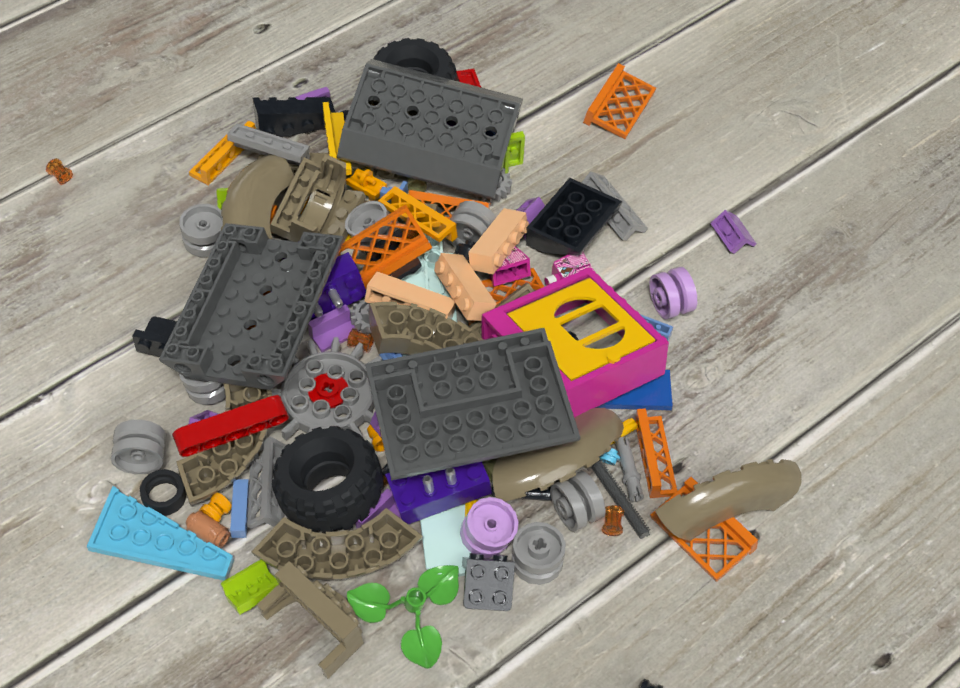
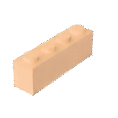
[469,208,529,274]
[434,253,497,321]
[364,272,456,319]

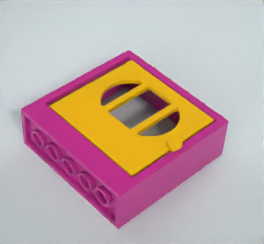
[481,267,669,418]

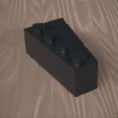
[252,97,336,137]

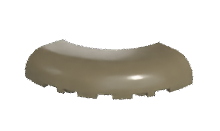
[221,154,294,239]
[368,302,484,355]
[176,383,272,506]
[492,408,624,502]
[655,459,802,541]
[251,508,423,581]

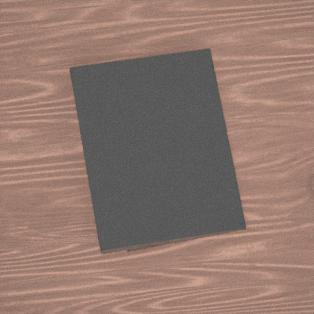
[365,328,580,480]

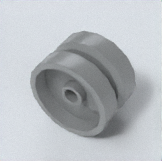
[345,201,398,254]
[450,201,496,247]
[179,204,223,257]
[179,373,226,405]
[111,420,166,474]
[550,471,606,532]
[511,522,566,585]

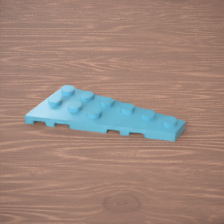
[87,486,234,581]

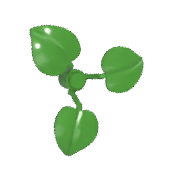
[347,565,459,669]

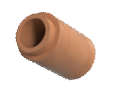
[186,511,230,548]

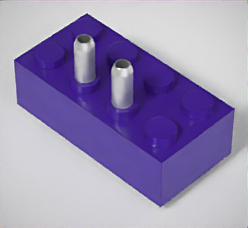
[271,252,366,321]
[385,461,492,524]

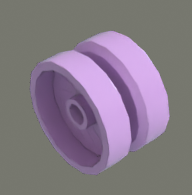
[649,267,698,319]
[460,497,518,558]

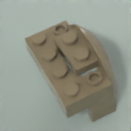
[270,154,346,242]
[257,561,364,679]

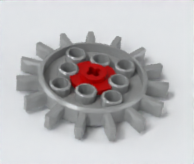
[271,337,382,440]

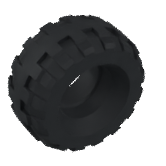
[373,38,457,81]
[272,426,384,534]

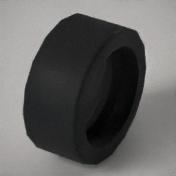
[140,469,186,516]

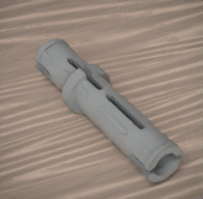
[615,437,644,502]

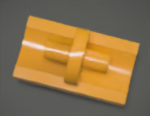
[346,168,387,201]

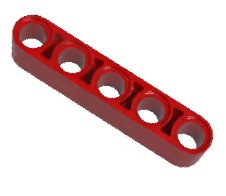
[172,395,289,457]

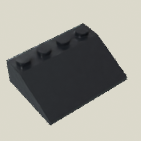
[526,177,622,256]

